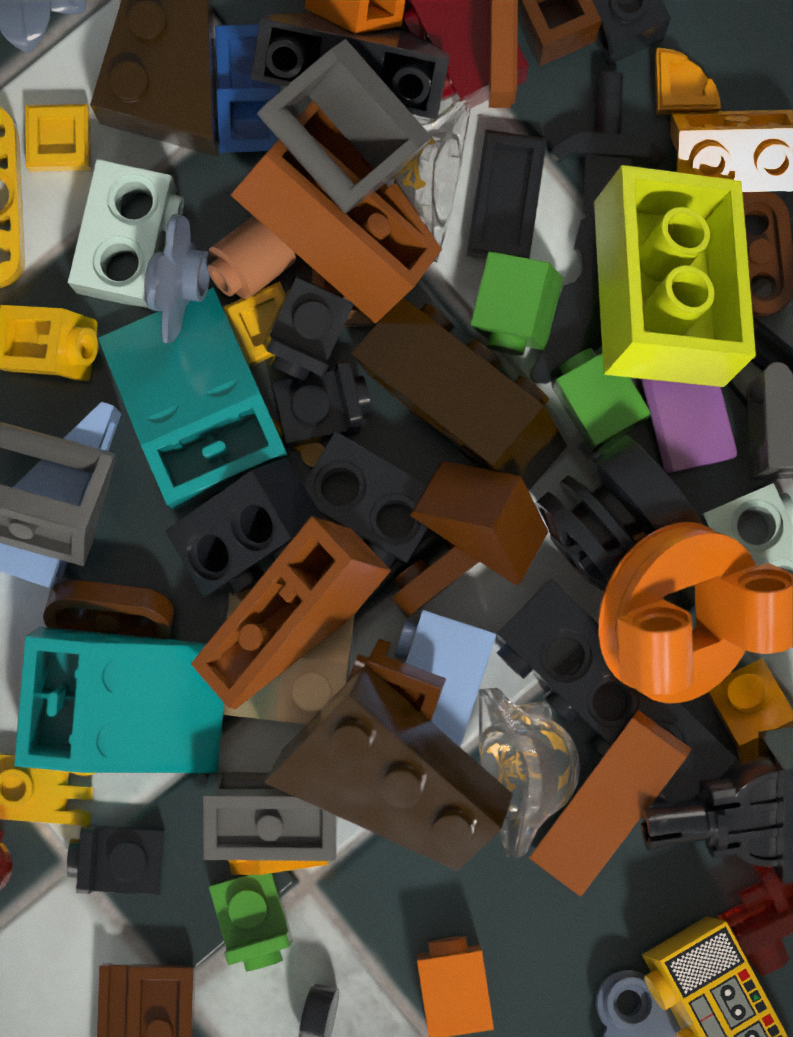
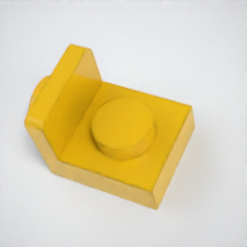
[0,305,98,381]

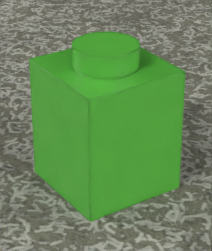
[471,251,563,356]
[553,348,651,453]

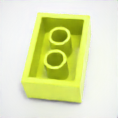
[594,165,756,387]

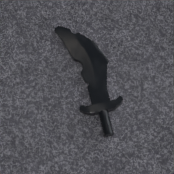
[530,71,666,384]

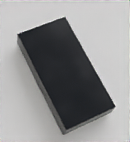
[466,129,547,259]

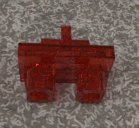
[717,864,793,975]

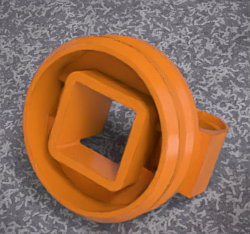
[599,522,793,703]

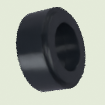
[298,984,339,1037]

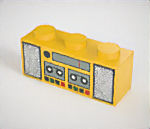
[642,916,788,1037]

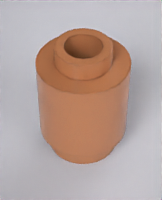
[207,215,296,299]

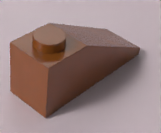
[191,516,391,709]

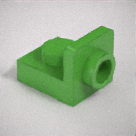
[209,873,293,972]

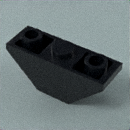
[251,12,451,120]

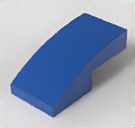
[215,24,281,153]

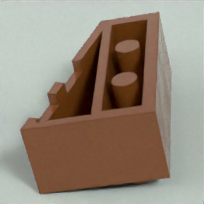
[231,101,442,324]

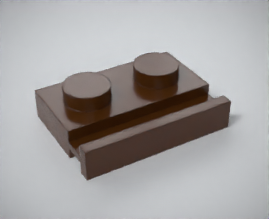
[97,963,196,1037]

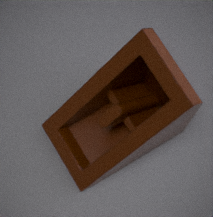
[410,461,549,586]

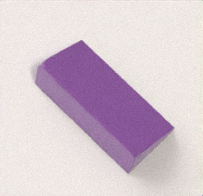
[641,379,737,474]

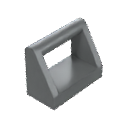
[257,39,432,214]
[746,362,793,480]
[0,421,117,566]
[203,772,338,861]

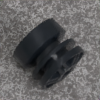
[535,431,704,592]

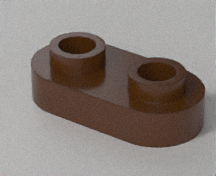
[743,191,793,318]
[391,539,479,619]
[43,580,175,639]

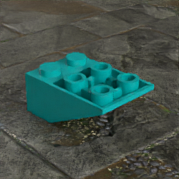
[98,287,290,511]
[14,626,225,773]

